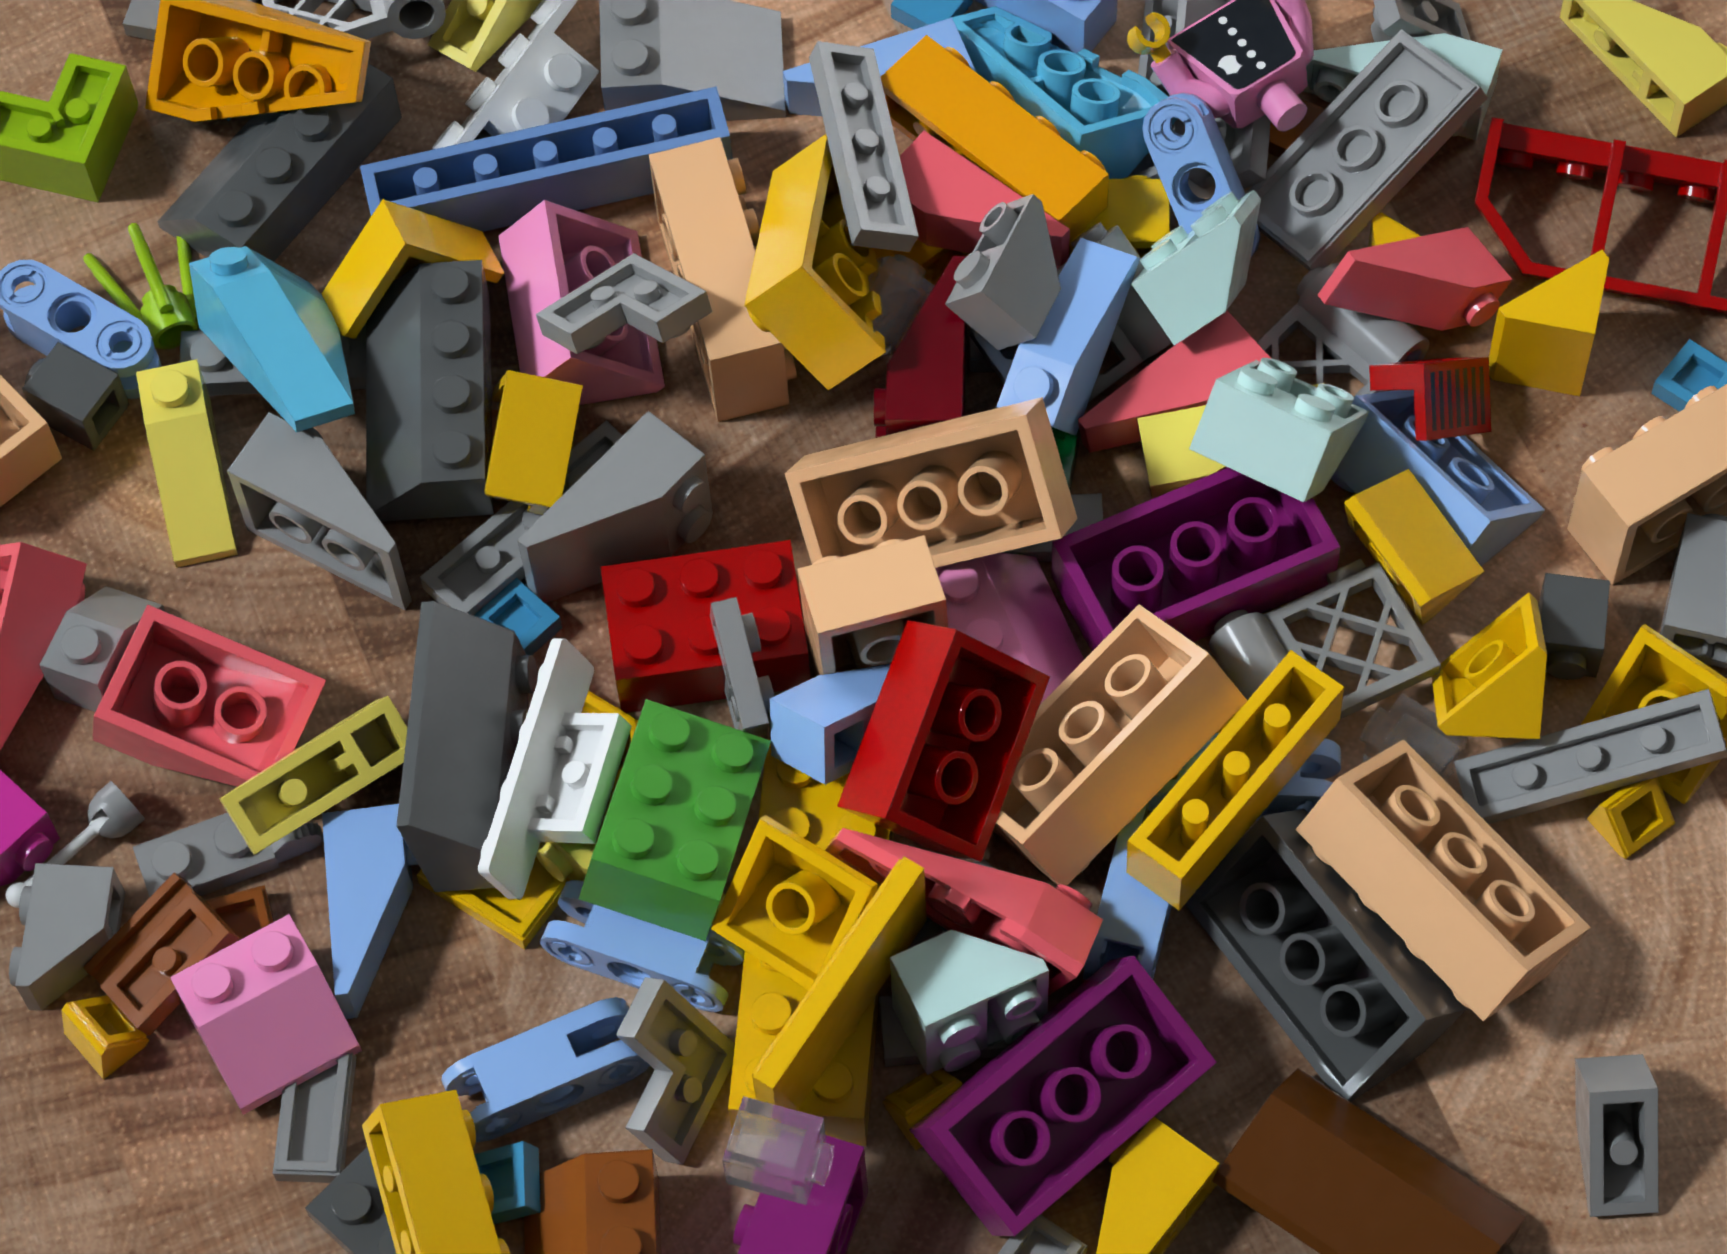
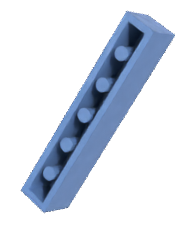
[360,86,733,232]

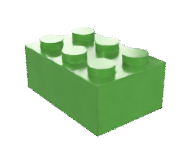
[579,699,771,941]

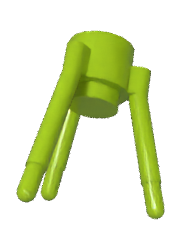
[83,223,199,349]

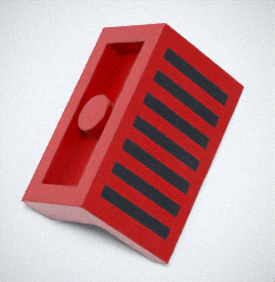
[1369,357,1492,441]

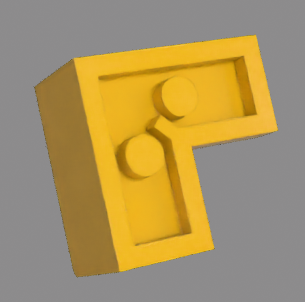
[321,199,504,339]
[484,370,583,515]

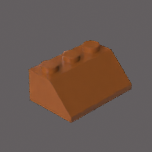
[524,1149,662,1254]

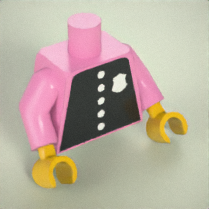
[1127,0,1314,131]

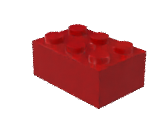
[601,540,811,713]
[837,620,1050,862]

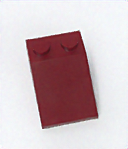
[874,256,967,438]

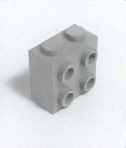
[1660,513,1727,669]

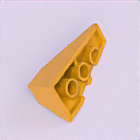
[145,0,371,122]

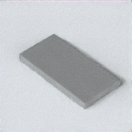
[1245,29,1488,271]

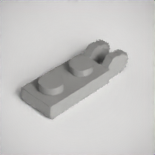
[133,813,324,897]

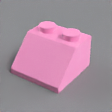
[170,914,362,1115]

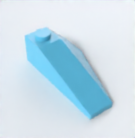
[947,6,1178,179]
[189,246,355,433]

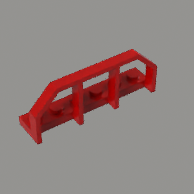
[1474,117,1727,314]

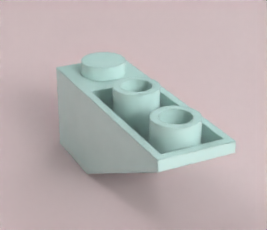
[1304,33,1503,140]

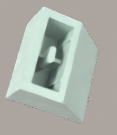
[1131,190,1261,346]
[1189,358,1369,502]
[890,929,1049,1075]

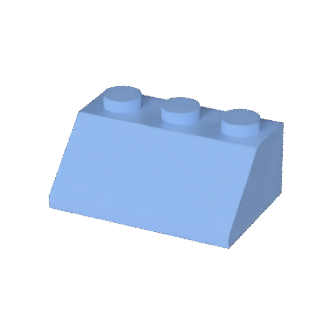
[1331,390,1545,566]

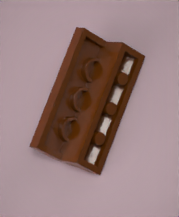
[1212,1068,1526,1254]

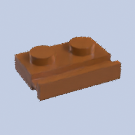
[83,872,241,1036]

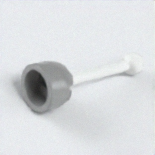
[6,781,145,908]

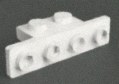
[432,0,599,149]
[478,638,632,899]

